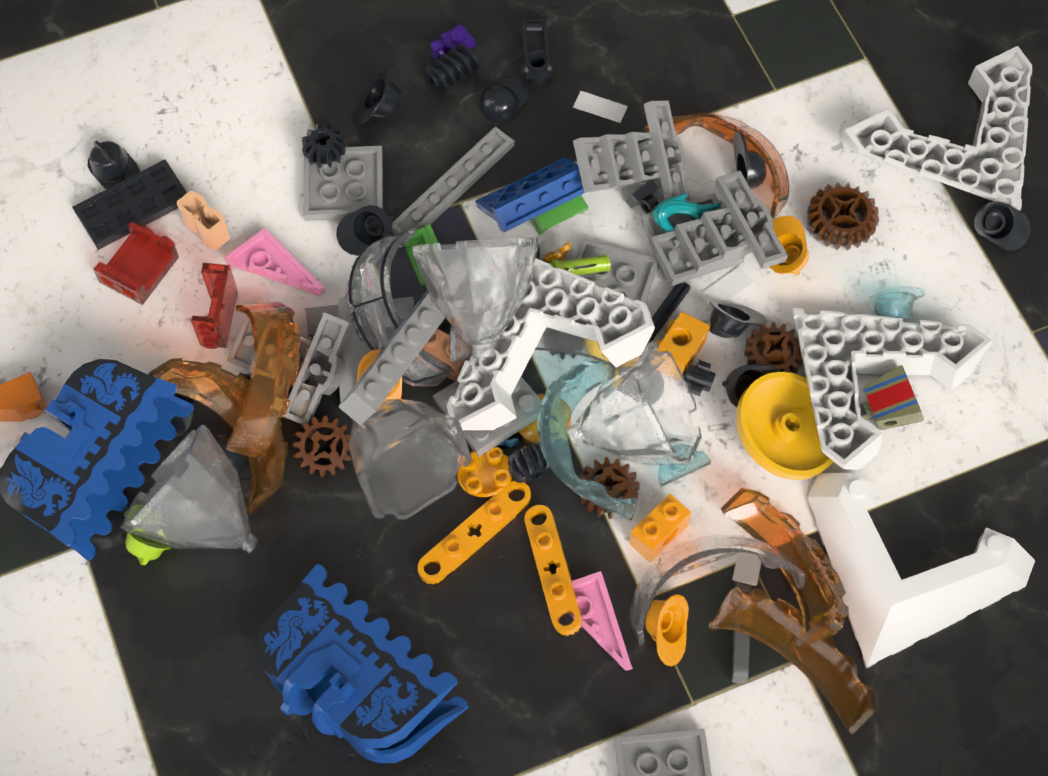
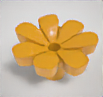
[542,242,571,270]

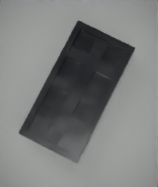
[72,159,187,250]

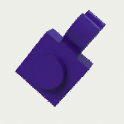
[430,24,475,60]

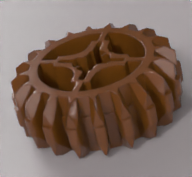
[807,182,879,251]

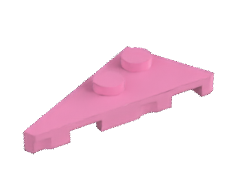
[225,227,325,296]
[569,571,633,671]

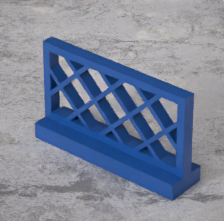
[475,157,584,233]

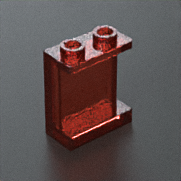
[93,222,179,306]
[191,263,238,349]

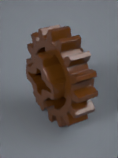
[744,322,803,373]
[292,416,354,477]
[578,457,640,519]

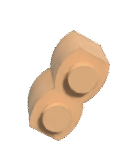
[177,191,230,250]

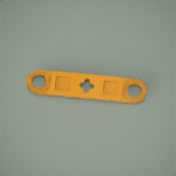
[418,481,531,584]
[524,505,583,636]

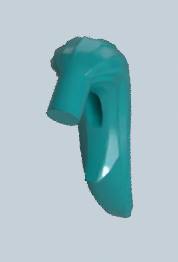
[652,193,722,233]

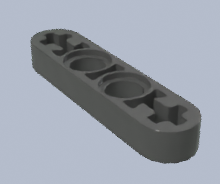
[731,581,752,684]

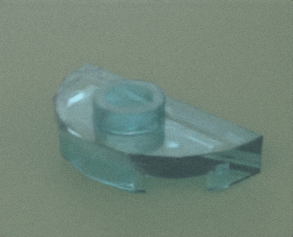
[658,446,711,487]

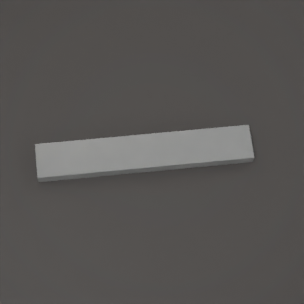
[392,126,514,242]

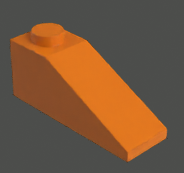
[0,372,47,421]

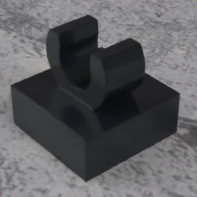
[626,179,659,214]

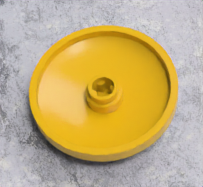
[736,372,834,480]

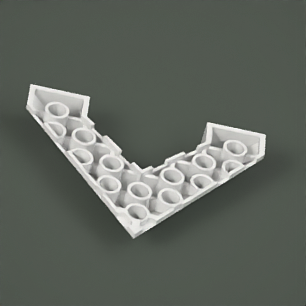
[845,46,1032,211]
[446,249,655,431]
[792,308,992,469]
[807,473,1035,668]

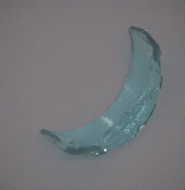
[537,360,637,521]

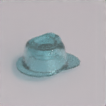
[869,286,925,319]

